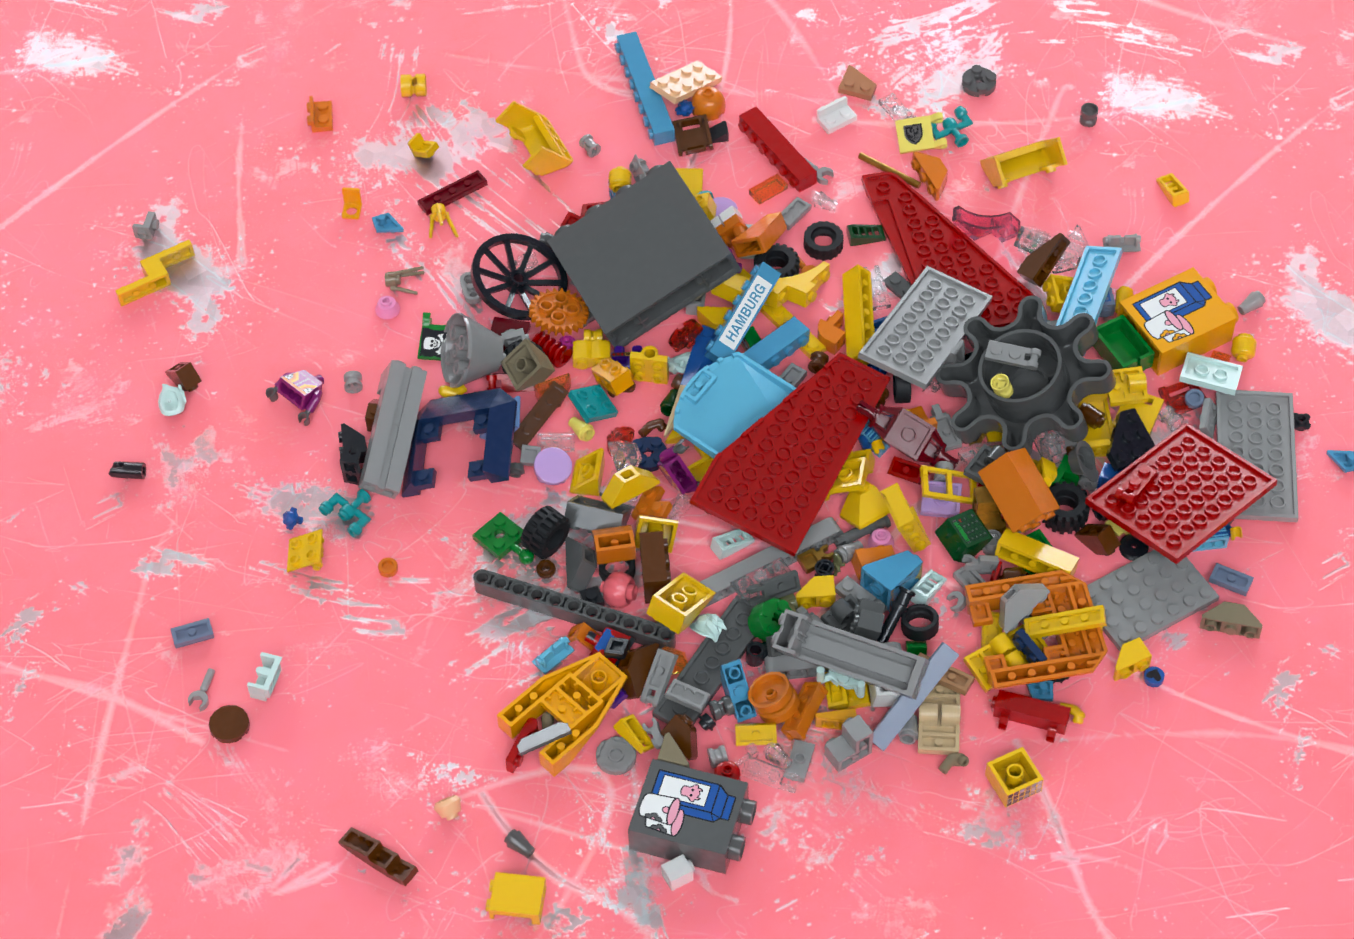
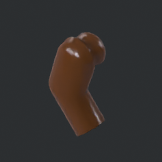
[638,418,667,437]

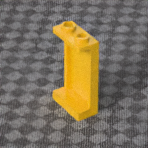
[1077,393,1113,457]

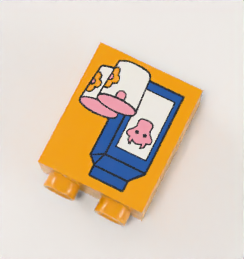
[1117,267,1239,376]

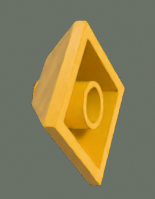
[840,481,890,530]

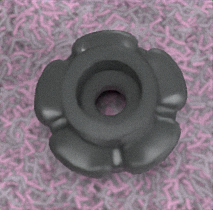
[510,462,525,478]

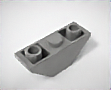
[999,583,1050,633]

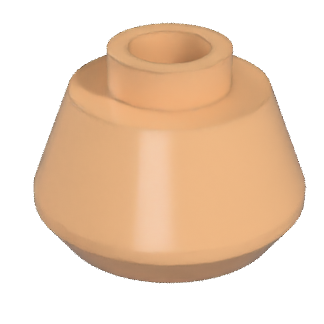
[434,795,461,821]

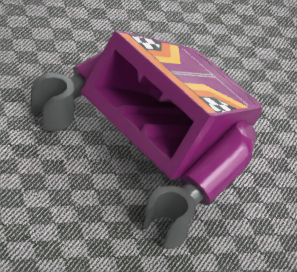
[265,370,324,426]
[657,439,700,495]

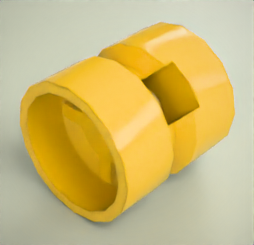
[400,74,427,97]

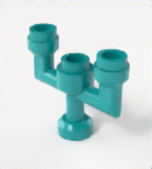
[931,106,974,148]
[318,489,372,538]

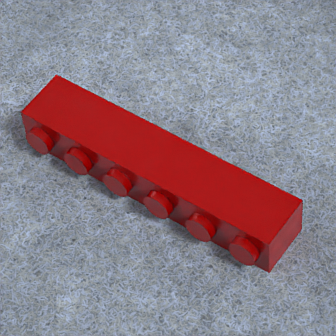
[738,106,817,193]

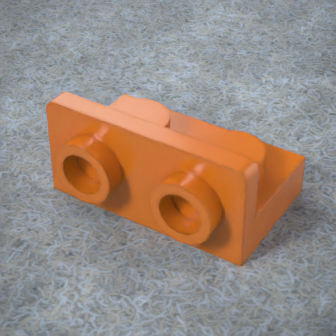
[307,96,333,133]

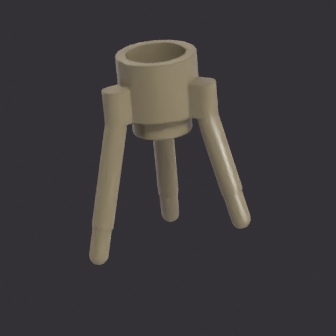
[385,266,425,295]

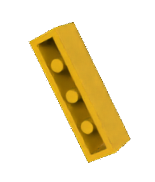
[994,528,1079,576]

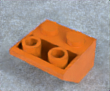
[592,525,636,565]

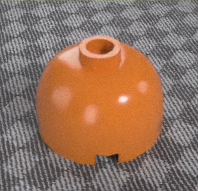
[691,86,726,121]

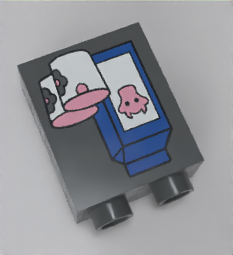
[628,759,757,874]

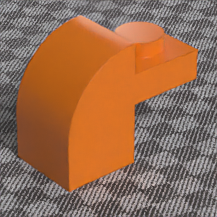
[817,310,846,355]

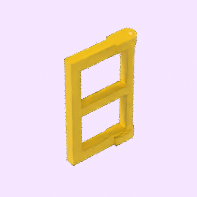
[920,465,977,505]

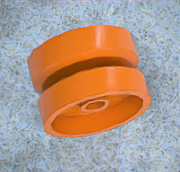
[748,672,800,724]

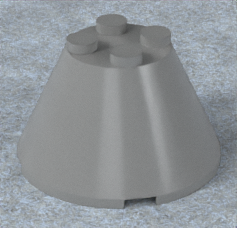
[441,313,506,388]

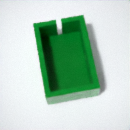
[1093,314,1155,371]

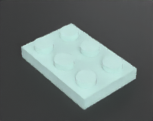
[1179,352,1243,396]

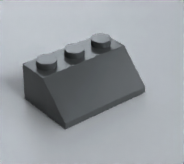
[565,495,632,534]

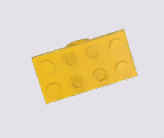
[963,624,1048,693]

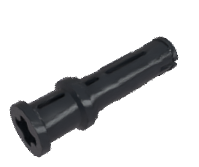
[877,586,916,643]

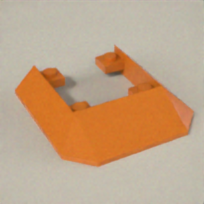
[964,570,1108,689]

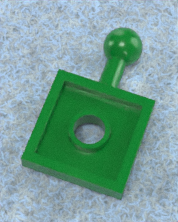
[472,512,534,565]

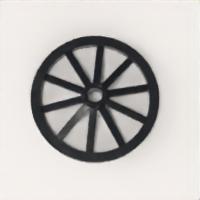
[471,233,568,321]

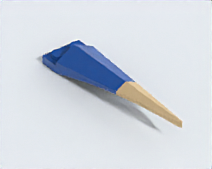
[664,325,716,438]

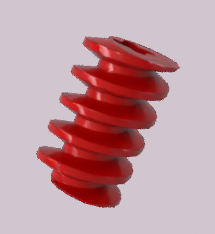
[532,331,573,368]

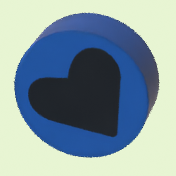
[1143,667,1165,687]

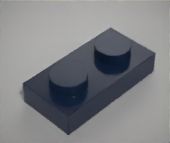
[1012,628,1048,663]

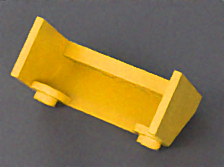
[495,101,573,176]
[979,137,1068,189]

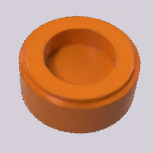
[378,558,398,578]

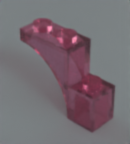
[952,205,1021,243]

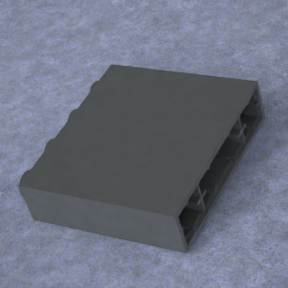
[547,161,741,348]

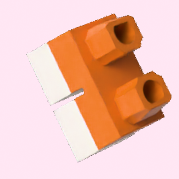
[711,205,748,248]

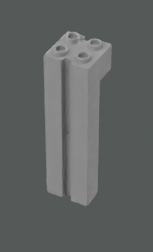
[358,360,427,499]
[771,609,930,700]

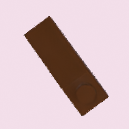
[1017,233,1070,288]

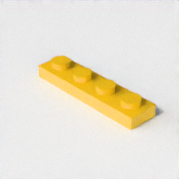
[1024,605,1107,639]

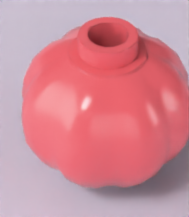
[600,572,638,608]

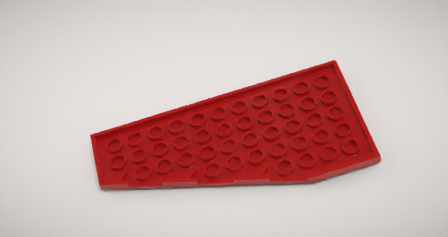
[689,352,891,557]

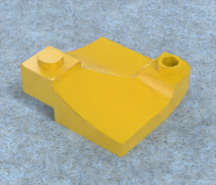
[825,449,875,501]

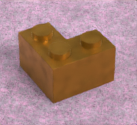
[972,486,1006,534]

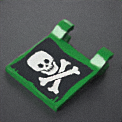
[417,312,447,361]

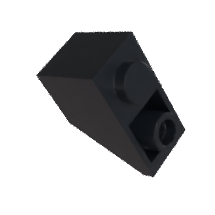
[338,423,367,464]

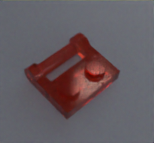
[1158,382,1207,417]

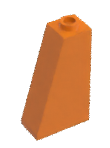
[731,212,787,258]

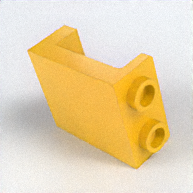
[486,872,547,925]

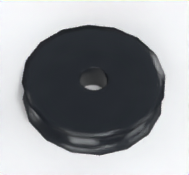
[1119,534,1149,561]

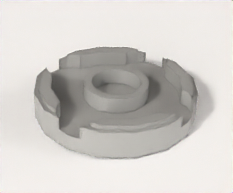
[596,736,637,776]

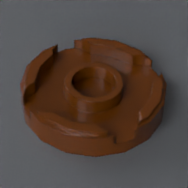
[209,705,250,743]

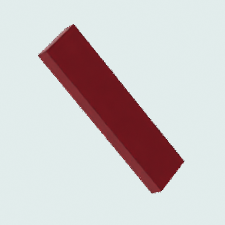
[417,170,488,215]

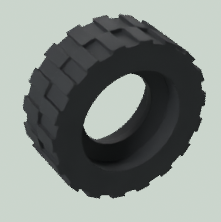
[804,221,844,261]

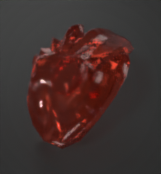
[607,426,635,459]

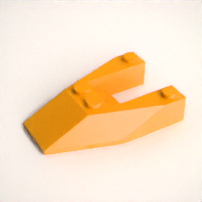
[497,652,628,777]

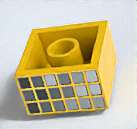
[985,747,1044,808]

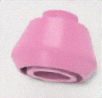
[375,296,400,319]
[868,528,894,548]

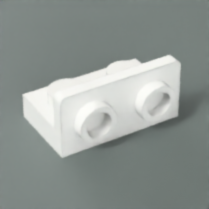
[816,96,857,135]

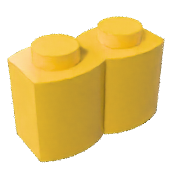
[573,340,611,370]

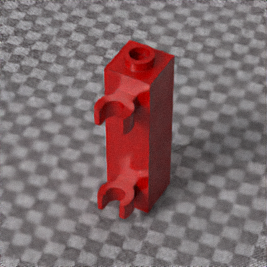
[991,689,1071,743]

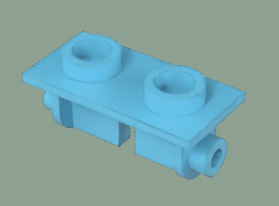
[532,636,575,674]

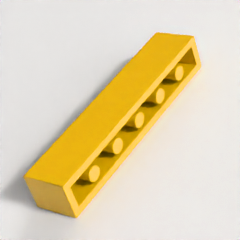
[842,264,874,365]

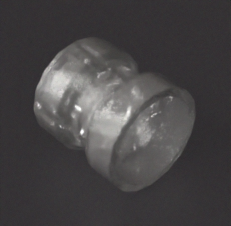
[1157,405,1184,432]

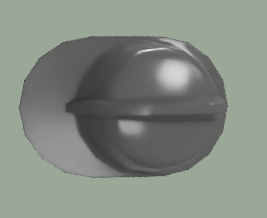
[1068,440,1098,482]

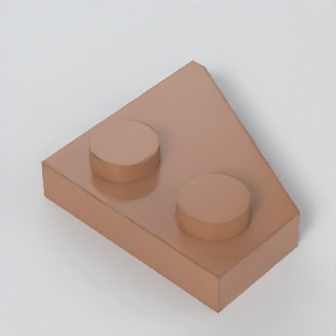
[838,65,877,101]

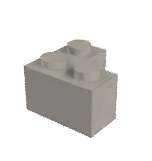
[824,715,873,772]

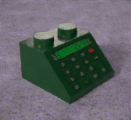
[935,509,993,563]

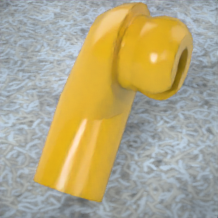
[438,385,467,398]
[1060,702,1085,724]

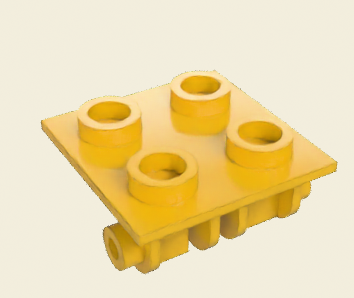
[287,529,325,572]

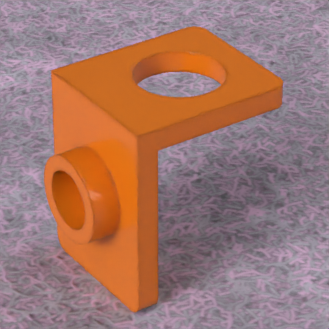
[567,622,601,651]

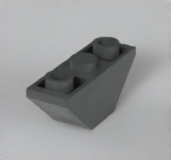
[565,537,597,593]

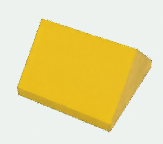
[570,448,605,496]
[634,515,678,553]

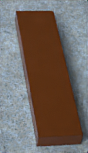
[513,381,569,450]

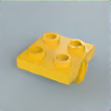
[630,346,669,384]
[1108,366,1149,407]

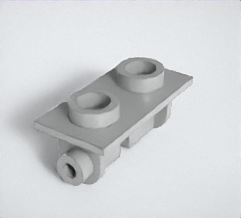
[629,154,649,182]
[1102,233,1141,252]

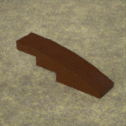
[338,827,418,887]

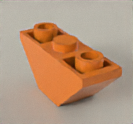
[911,151,948,201]

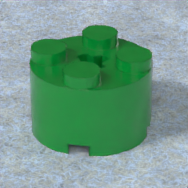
[748,599,792,642]

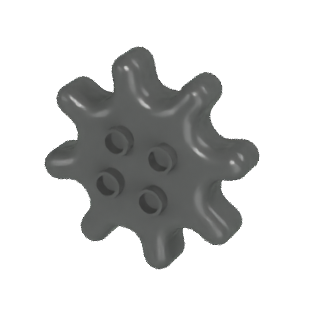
[936,296,1116,455]

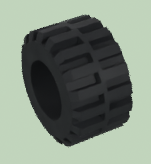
[754,243,800,278]
[1042,481,1090,535]
[521,506,571,559]

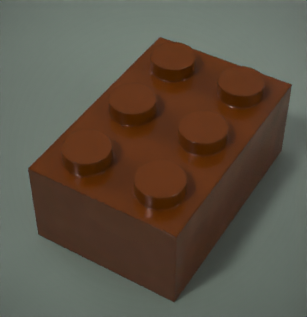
[639,531,671,604]

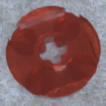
[668,319,703,352]

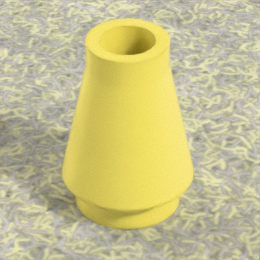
[568,417,595,442]

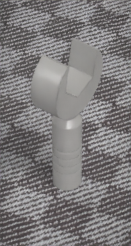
[805,158,834,185]
[946,591,966,612]
[188,668,216,712]

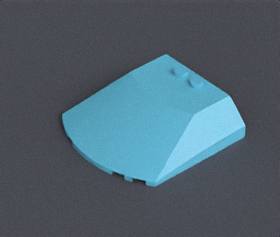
[673,352,796,459]

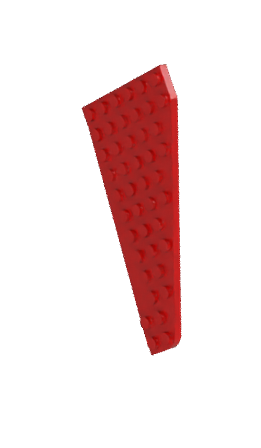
[861,172,1035,328]

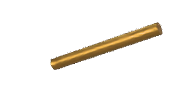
[858,152,922,189]

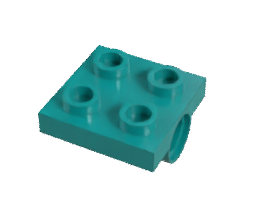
[568,384,618,423]

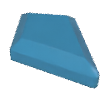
[371,213,404,233]
[1326,450,1354,473]
[1026,680,1053,701]

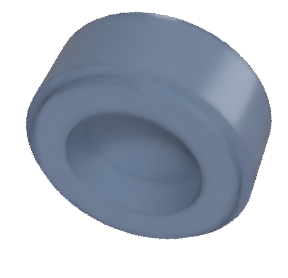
[1185,389,1204,409]

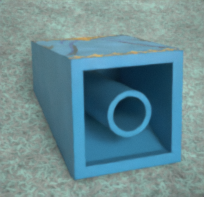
[860,550,923,612]

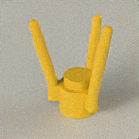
[429,203,459,238]

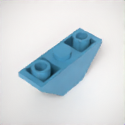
[720,659,757,723]

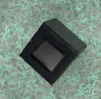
[709,120,729,143]

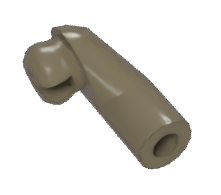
[938,753,969,774]

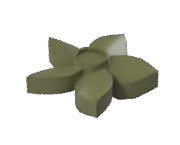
[832,552,845,576]

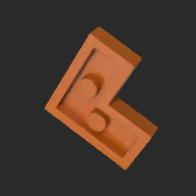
[631,486,673,520]

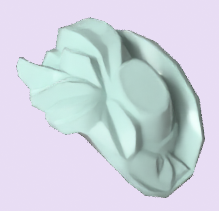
[668,352,691,375]
[158,384,187,416]
[689,613,727,642]

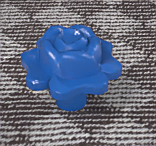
[675,100,694,117]
[283,507,303,530]

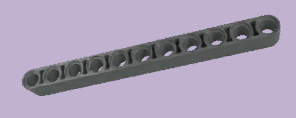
[473,569,676,652]

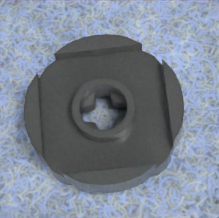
[962,65,997,97]

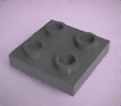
[963,444,1007,486]
[820,593,859,632]

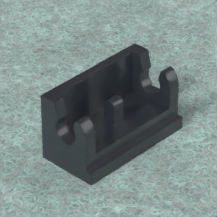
[339,443,363,485]

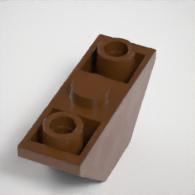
[617,643,659,700]

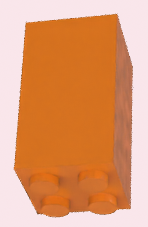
[978,448,1060,533]

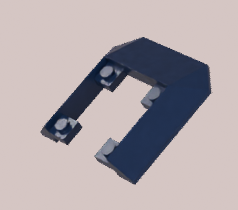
[401,388,517,498]

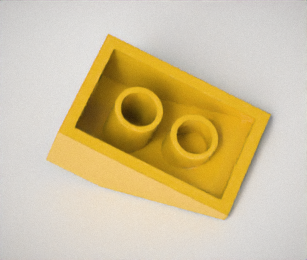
[646,572,716,634]

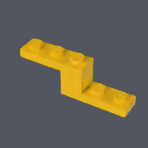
[115,240,195,307]

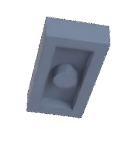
[1209,563,1254,597]
[170,618,214,649]

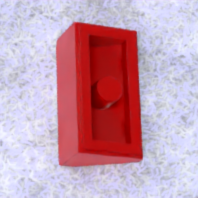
[887,456,929,485]

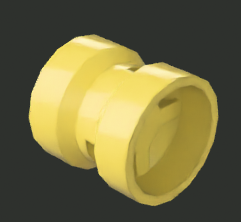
[991,374,1013,398]

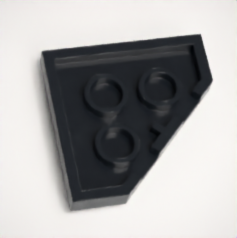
[1106,408,1155,472]

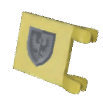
[895,112,947,154]

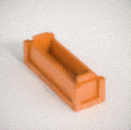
[781,682,828,740]

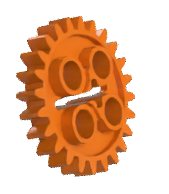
[529,288,589,336]

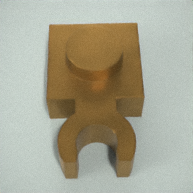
[797,544,834,574]

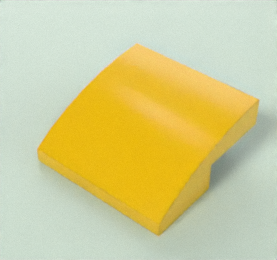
[825,672,871,710]

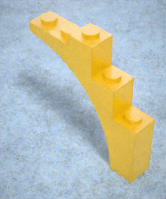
[711,261,830,309]

